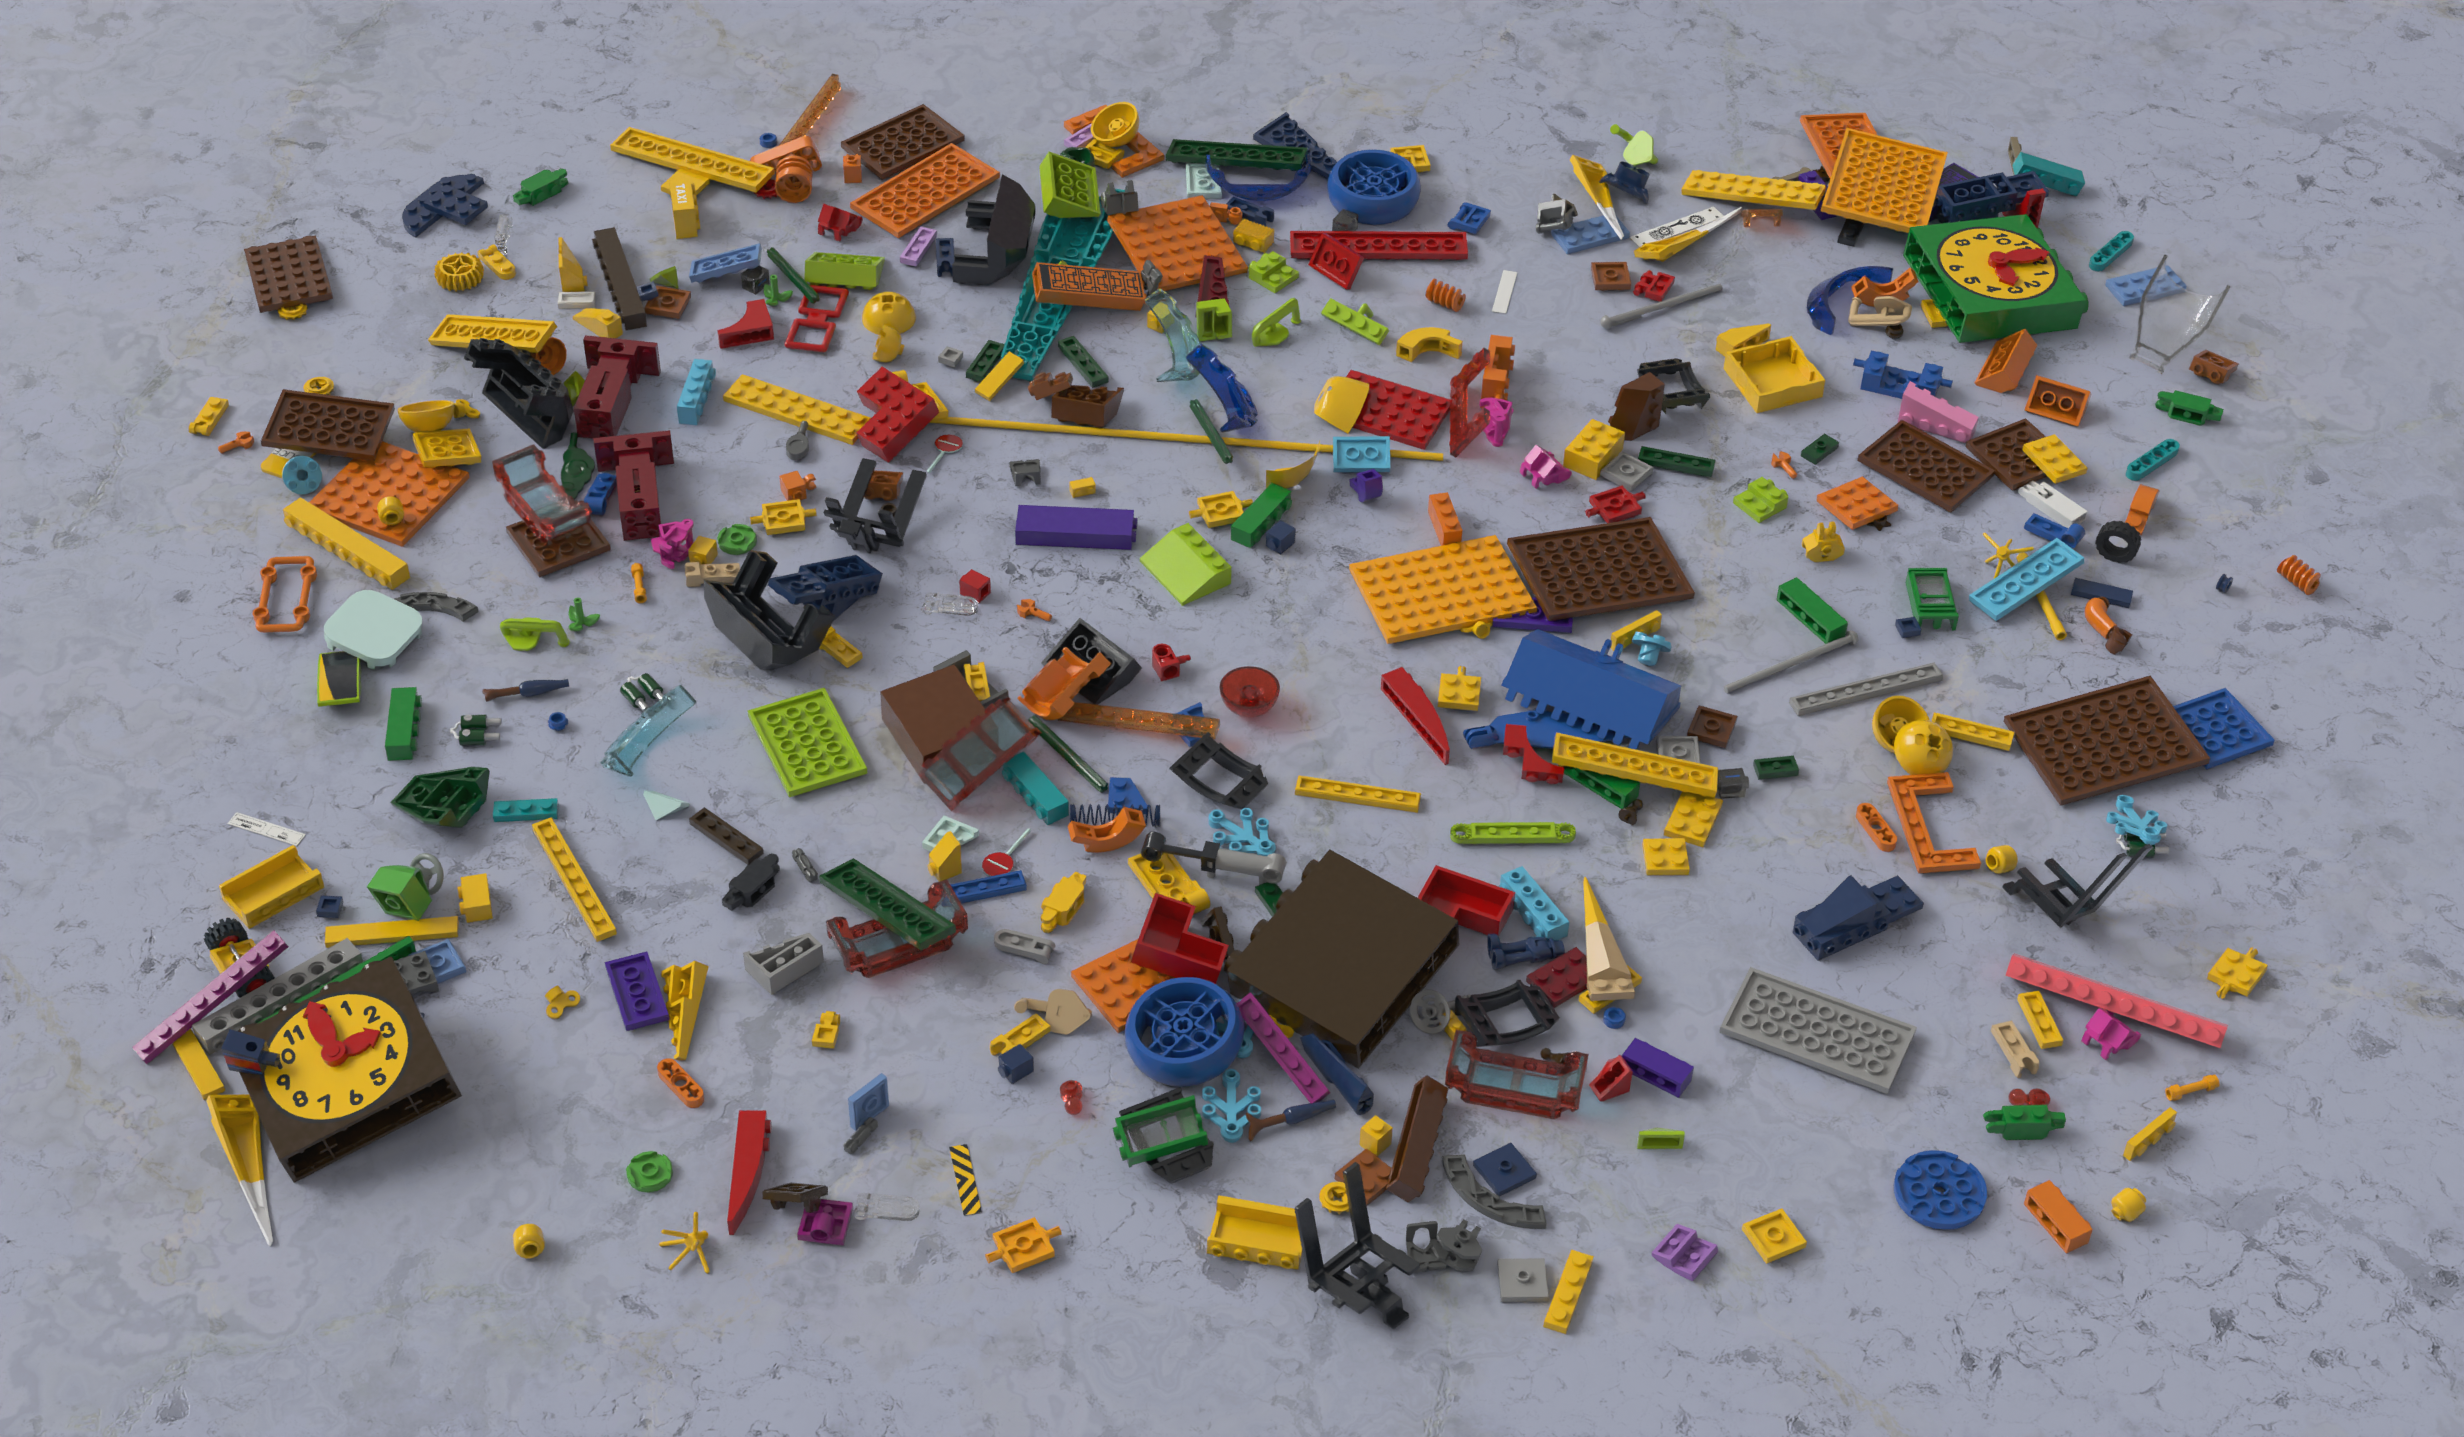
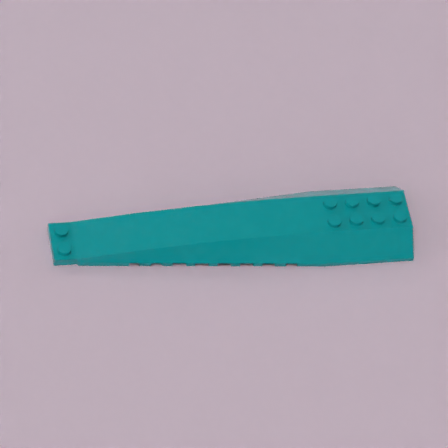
[1001,188,1125,381]

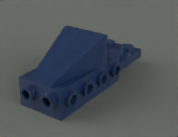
[1935,171,2049,223]
[768,555,883,620]
[1792,875,1924,961]

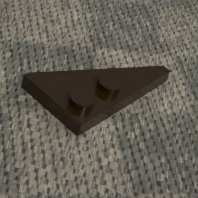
[1201,906,1235,960]

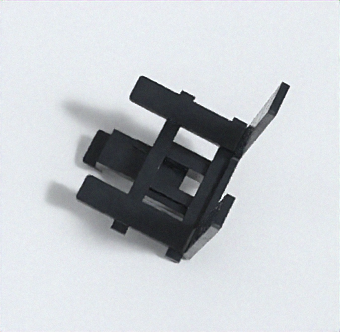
[823,458,927,554]
[2002,844,2153,928]
[1295,1162,1420,1329]

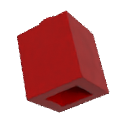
[959,569,991,604]

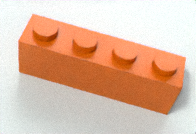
[1974,329,2037,393]

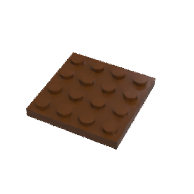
[1965,418,2048,491]
[506,500,611,578]

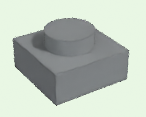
[938,346,963,368]

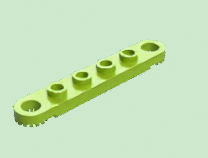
[1450,822,1576,844]

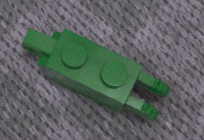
[513,168,569,206]
[2155,390,2224,426]
[1983,1105,2066,1140]

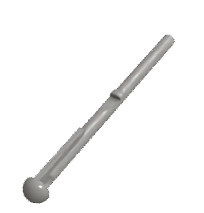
[1600,284,1723,329]
[1724,631,1858,693]

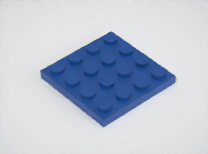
[2173,688,2275,770]

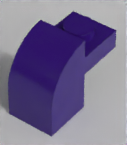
[1349,469,1383,502]

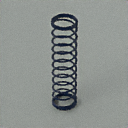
[1070,804,1160,827]

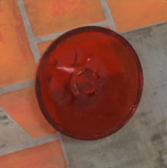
[1219,666,1280,718]

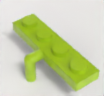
[1321,298,1389,346]

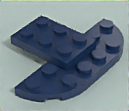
[402,174,488,238]

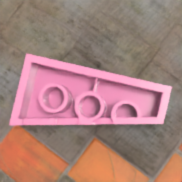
[1898,381,1979,443]

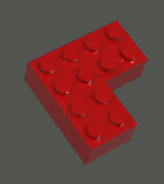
[856,366,939,463]
[1417,865,1515,937]
[1131,893,1229,984]

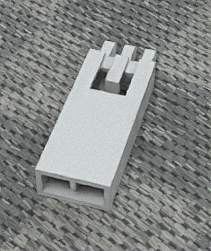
[2018,481,2088,528]

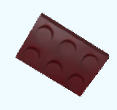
[1526,947,1587,1008]

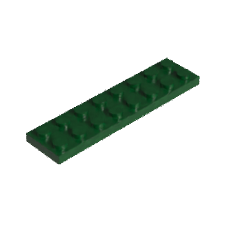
[1166,139,1308,171]
[819,858,956,950]

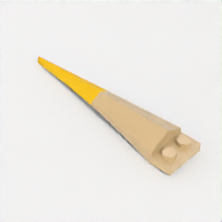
[1583,877,1635,1001]

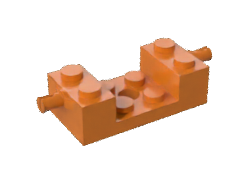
[1480,335,1516,409]

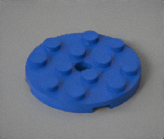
[1893,1150,1987,1230]

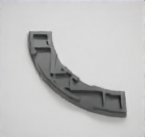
[394,592,479,622]
[1442,1155,1546,1229]

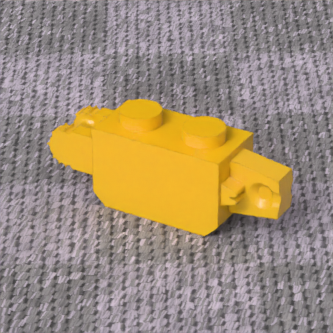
[1041,872,1086,933]

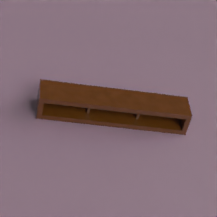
[1386,1075,1449,1203]

